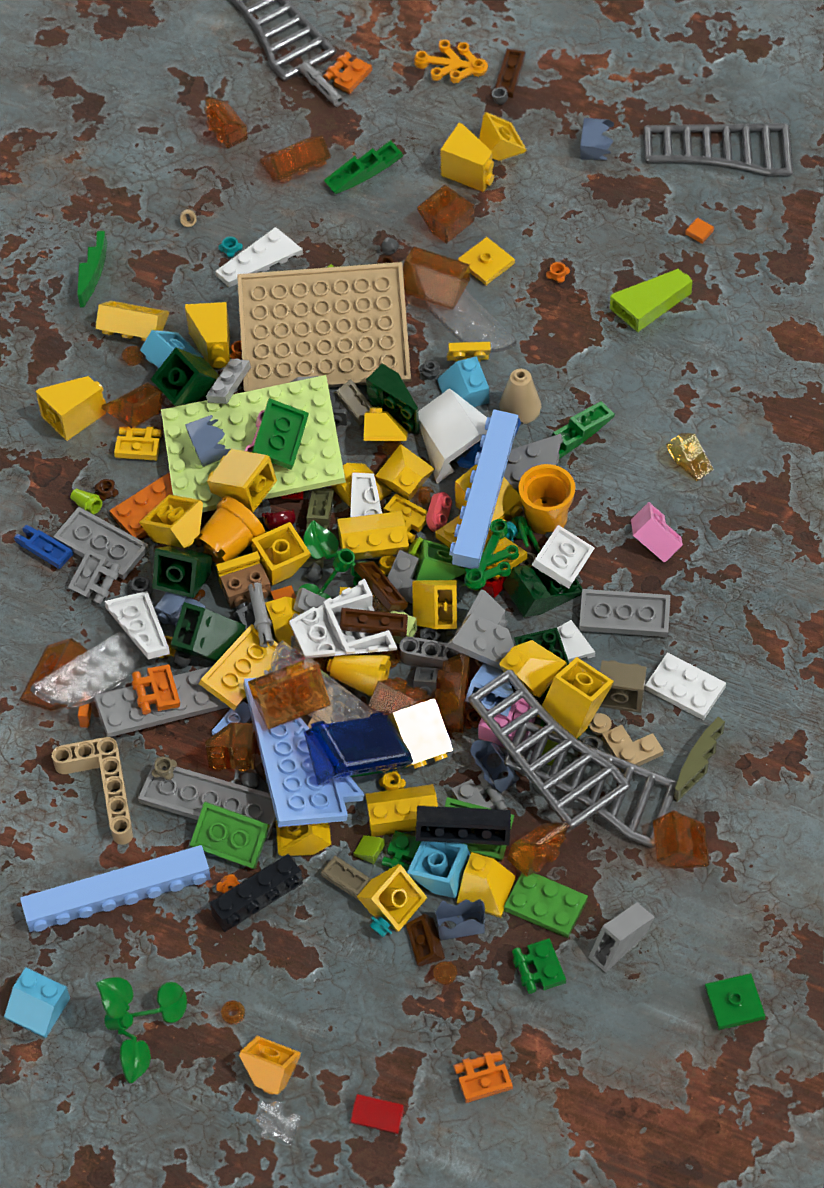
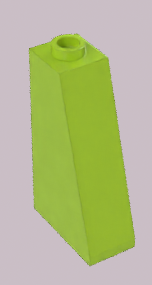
[610,269,693,332]

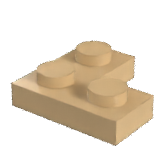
[602,725,664,773]

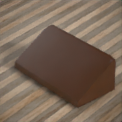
[406,914,445,966]

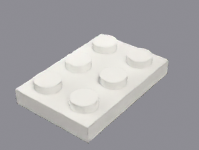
[532,525,595,589]
[645,652,726,720]

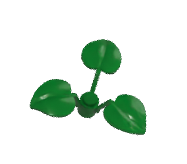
[296,520,388,599]
[96,977,187,1083]

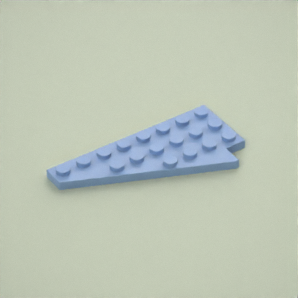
[243,677,364,827]

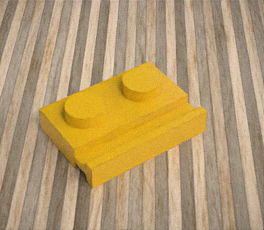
[216,551,261,589]

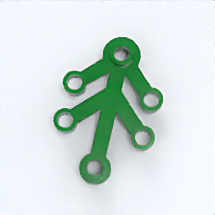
[459,519,519,590]

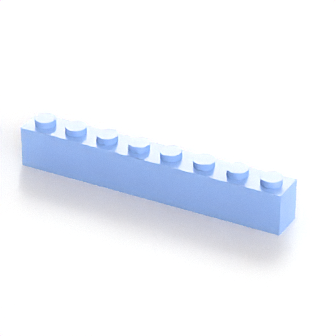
[449,409,519,569]
[20,845,211,932]

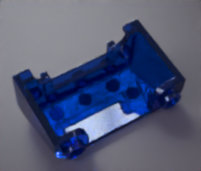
[304,712,413,785]

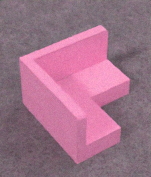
[631,502,683,562]
[478,698,537,748]

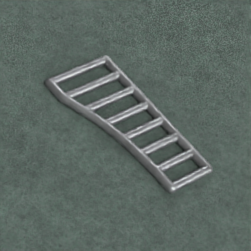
[231,0,336,81]
[643,123,793,176]
[469,669,630,830]
[504,721,677,848]

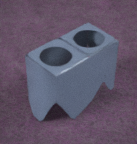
[580,118,614,160]
[185,415,230,467]
[470,740,519,793]
[435,899,485,941]

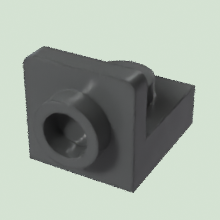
[330,392,347,426]
[233,601,255,632]
[413,666,439,701]

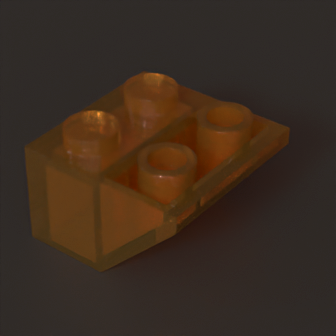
[204,96,248,149]
[417,185,474,244]
[102,382,163,428]
[368,677,432,716]
[205,723,257,771]
[653,810,709,869]
[507,823,569,877]

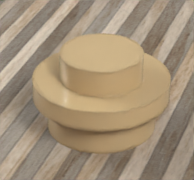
[589,713,611,735]

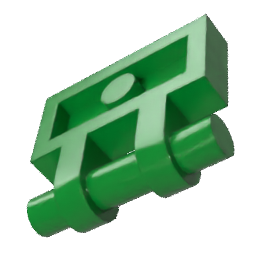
[381,830,421,872]
[512,938,566,994]

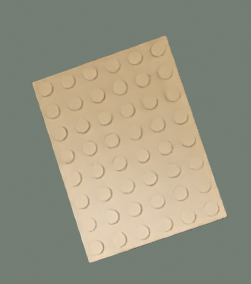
[237,262,411,392]

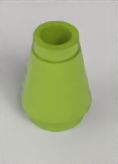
[71,489,102,514]

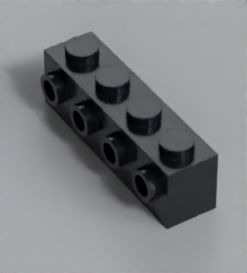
[416,806,511,845]
[210,854,303,932]

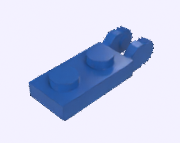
[14,525,73,569]

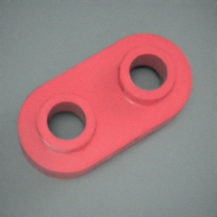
[426,492,452,532]

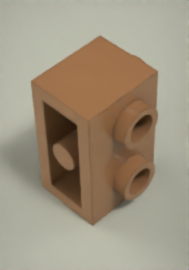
[220,563,271,609]

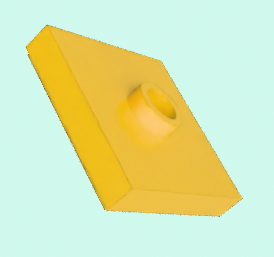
[458,237,515,285]

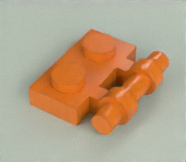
[323,52,372,94]
[131,664,180,715]
[453,1051,513,1103]

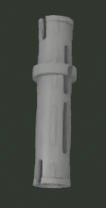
[299,62,344,107]
[248,583,274,647]

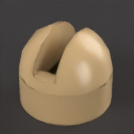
[180,209,196,227]

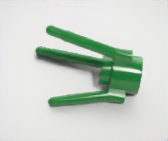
[510,516,541,554]

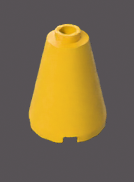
[327,655,391,700]

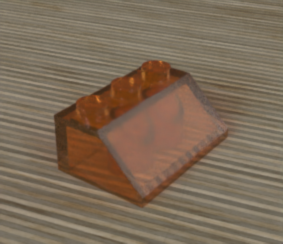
[260,136,332,183]
[403,246,470,310]
[20,638,91,711]
[435,653,470,733]
[248,658,331,729]

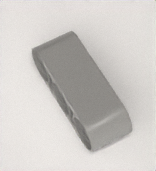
[399,637,463,673]

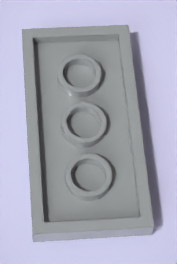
[53,507,149,580]
[579,589,670,637]

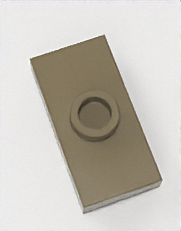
[334,379,372,426]
[321,856,371,900]

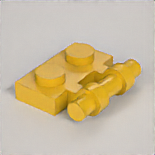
[447,342,491,362]
[114,425,162,460]
[383,493,428,543]

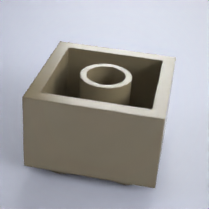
[600,660,647,713]

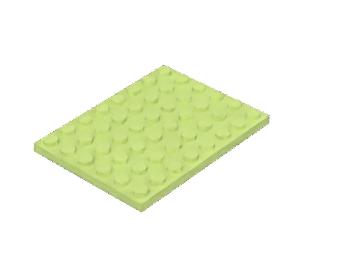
[161,375,346,512]

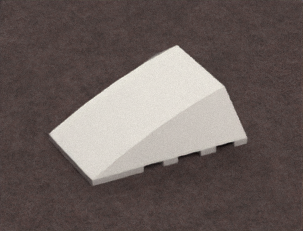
[418,388,487,484]
[289,579,397,658]

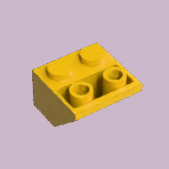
[412,580,457,629]

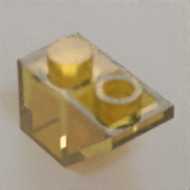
[666,433,714,481]

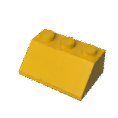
[96,301,169,342]
[139,494,203,548]
[337,511,409,560]
[365,784,438,836]

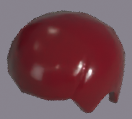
[262,509,296,531]

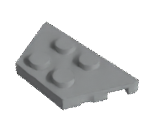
[504,434,563,491]
[447,613,514,670]

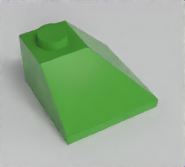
[416,539,465,581]

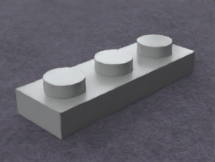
[206,359,251,404]

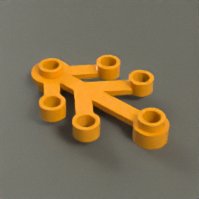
[414,39,488,83]

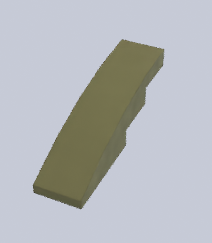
[302,488,334,568]
[674,717,725,802]

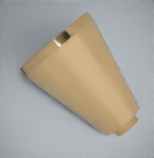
[499,369,541,424]

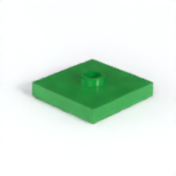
[705,973,766,1030]

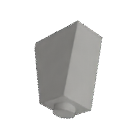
[588,903,655,972]

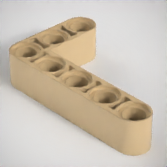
[52,737,133,845]

